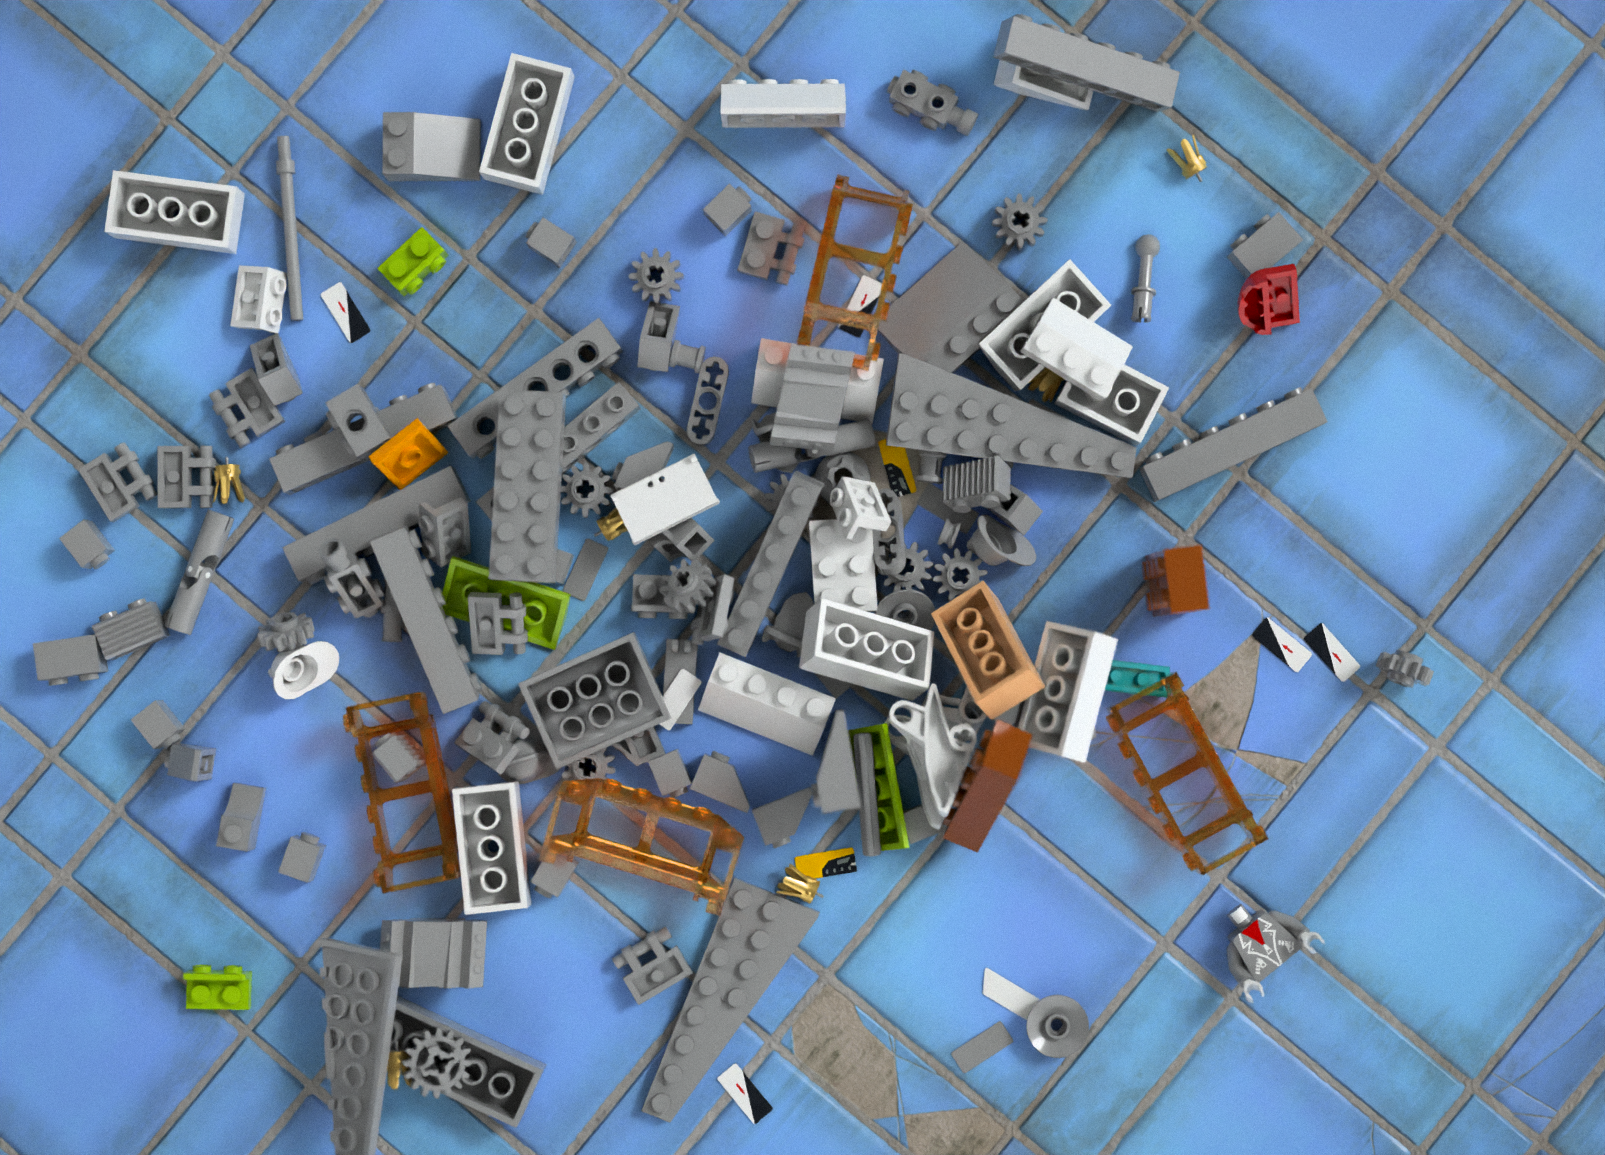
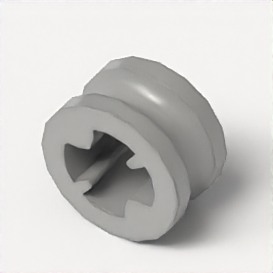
[937,518,961,549]

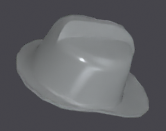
[967,515,1036,566]
[498,729,561,784]

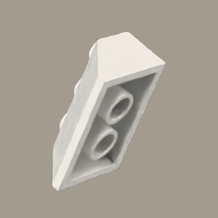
[1020,298,1133,400]

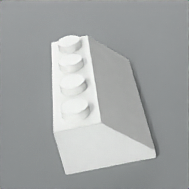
[721,79,846,128]
[978,259,1112,391]
[751,338,884,424]
[1018,621,1118,763]
[698,653,836,756]

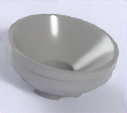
[815,452,871,504]

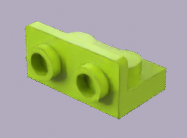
[377,227,449,297]
[183,965,252,1010]

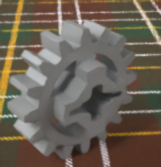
[401,1027,472,1099]

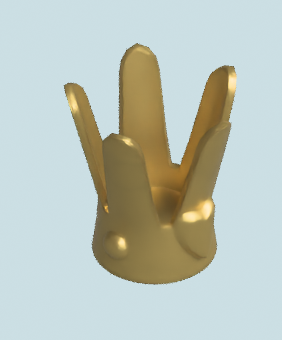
[1166,134,1207,182]
[1028,367,1065,402]
[212,457,245,504]
[594,507,628,541]
[776,863,824,904]
[386,1041,412,1090]

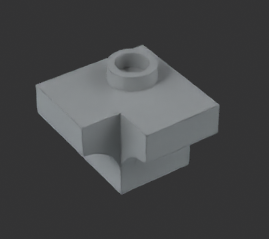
[648,518,715,563]

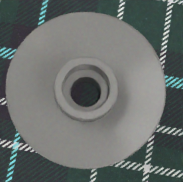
[874,590,935,630]
[1026,995,1089,1058]

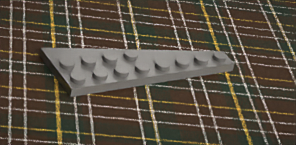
[886,353,1137,478]
[641,878,820,1122]
[318,938,403,1155]

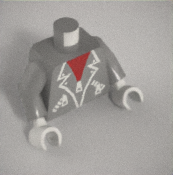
[1226,904,1325,1003]

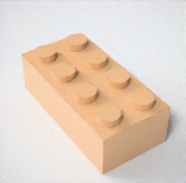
[931,580,1045,720]

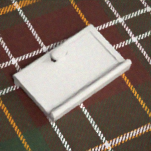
[611,454,720,545]

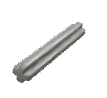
[853,733,881,856]

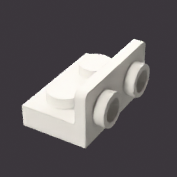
[230,265,287,333]
[830,476,891,539]

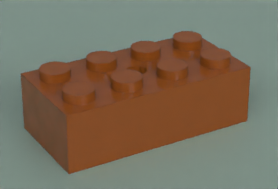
[1142,545,1210,617]
[942,719,1033,853]

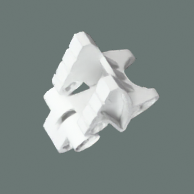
[884,684,987,830]

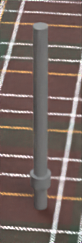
[276,136,303,321]

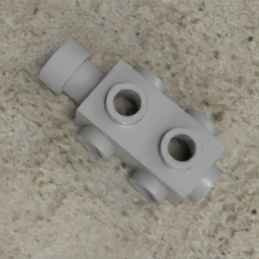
[887,69,979,136]
[318,539,385,618]

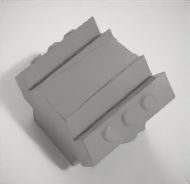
[770,344,855,452]
[380,918,487,988]

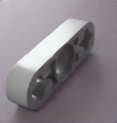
[687,357,729,446]
[872,489,906,576]

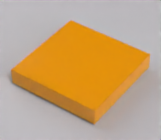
[368,418,449,490]

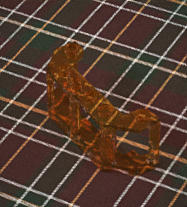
[797,174,913,371]
[1106,672,1269,875]
[343,692,461,894]
[539,778,744,916]

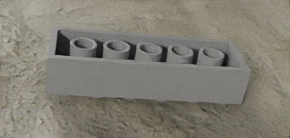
[489,389,566,584]
[390,995,547,1128]

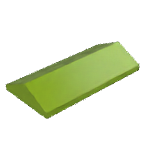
[442,556,571,650]
[847,723,910,851]

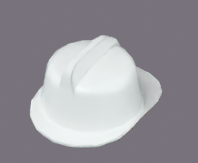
[268,641,339,699]

